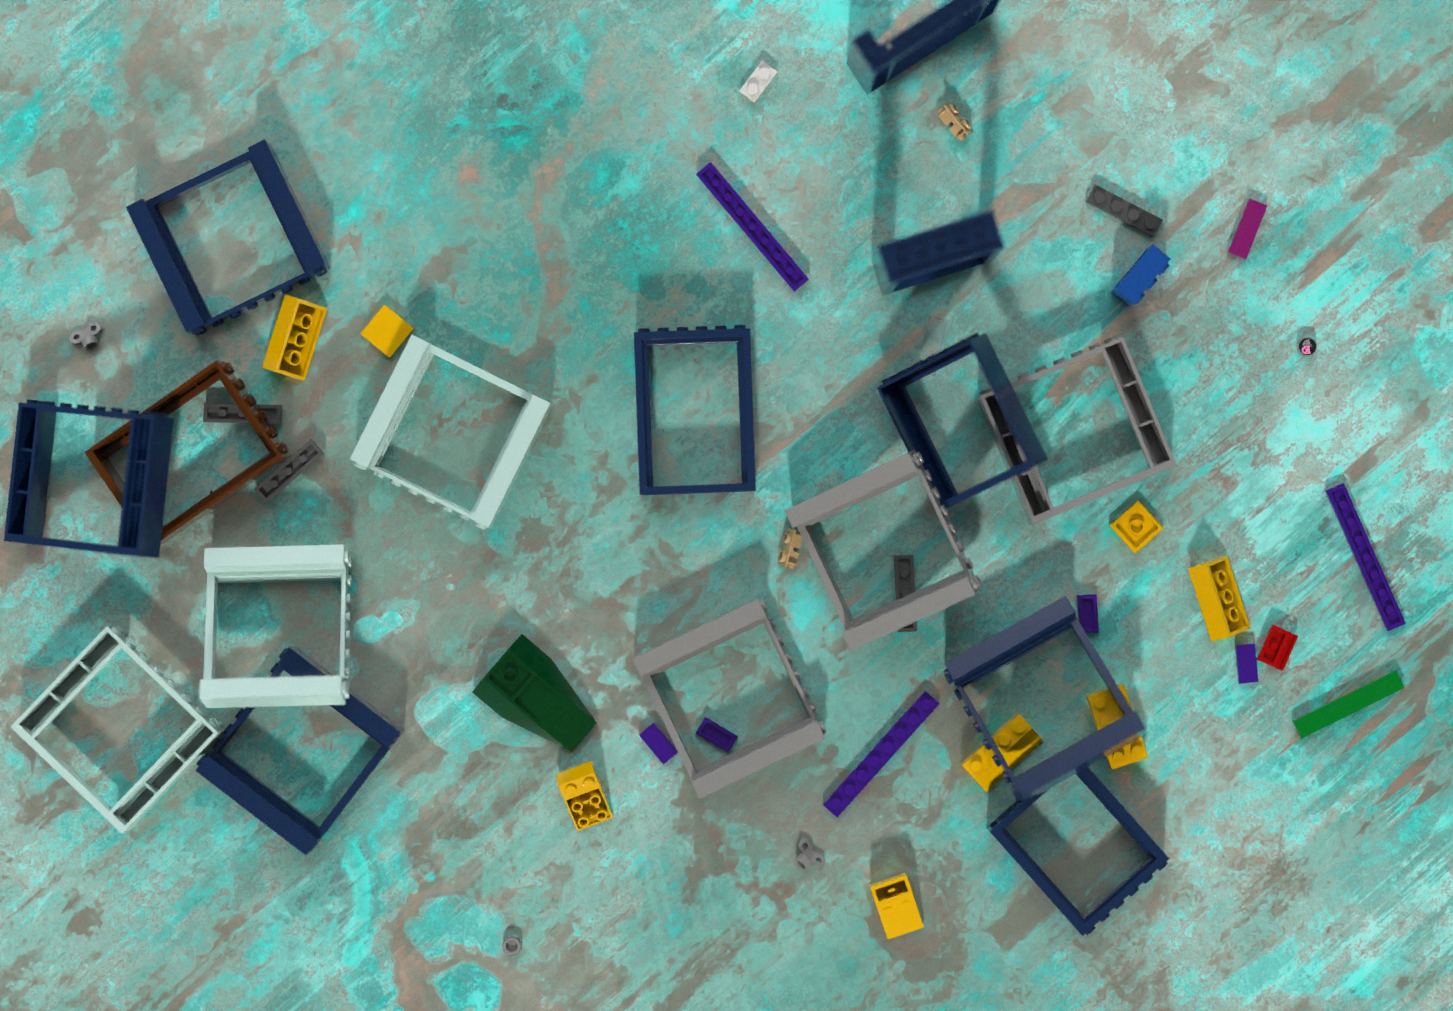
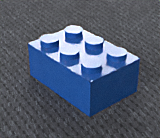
[1111,244,1170,306]

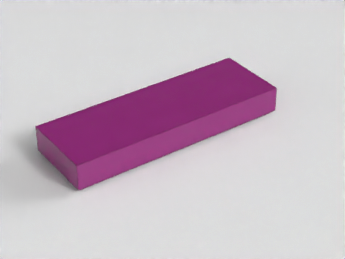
[1227,199,1267,259]

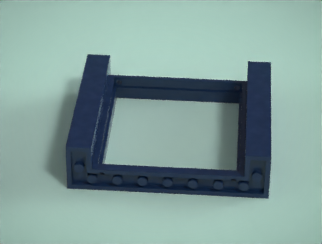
[846,0,1001,95]
[126,139,331,336]
[4,399,174,558]
[943,595,1146,803]
[195,646,404,855]

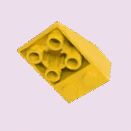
[556,761,613,831]
[869,873,924,939]

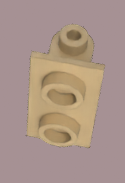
[937,102,973,141]
[778,528,803,569]

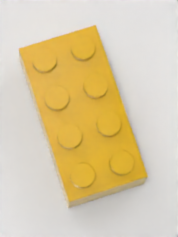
[1085,683,1149,770]

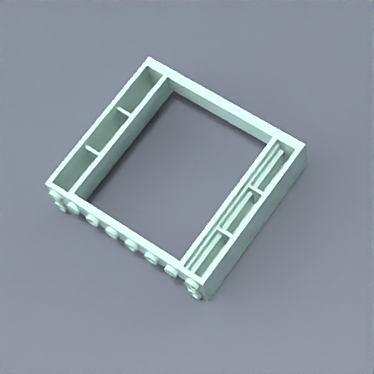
[350,334,553,530]
[199,545,352,708]
[11,625,225,834]

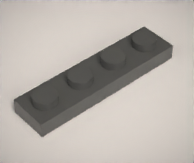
[1086,185,1163,237]
[203,403,282,425]
[253,439,325,504]
[893,555,917,632]

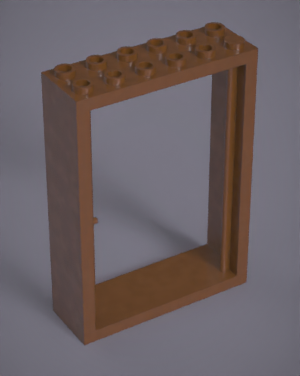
[84,360,290,546]

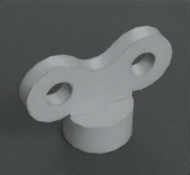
[70,322,102,351]
[795,839,825,870]

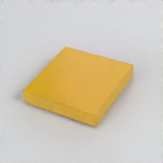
[360,304,414,358]
[1109,500,1163,554]

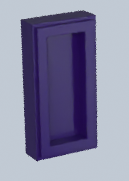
[1077,594,1099,633]
[1235,643,1258,684]
[695,717,738,753]
[639,722,678,764]

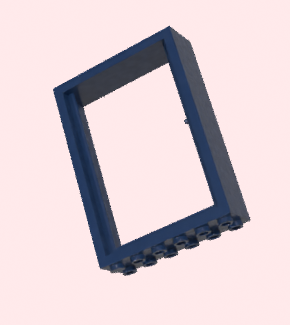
[634,325,756,495]

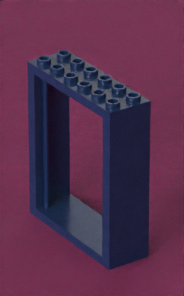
[871,210,1005,296]
[877,333,1048,508]
[986,767,1169,936]

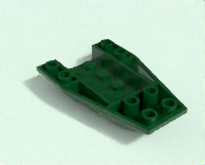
[472,634,597,752]

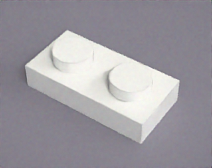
[739,61,777,103]

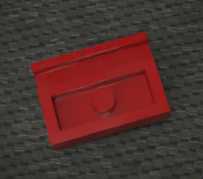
[1256,625,1298,671]

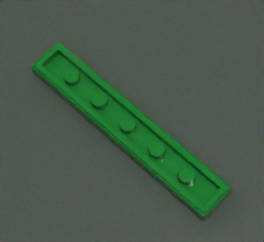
[1292,670,1405,739]

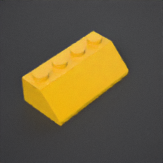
[262,295,328,381]
[1188,555,1251,642]
[960,712,1043,792]

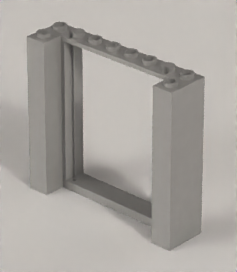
[977,335,1177,525]
[785,450,982,651]
[632,598,827,799]

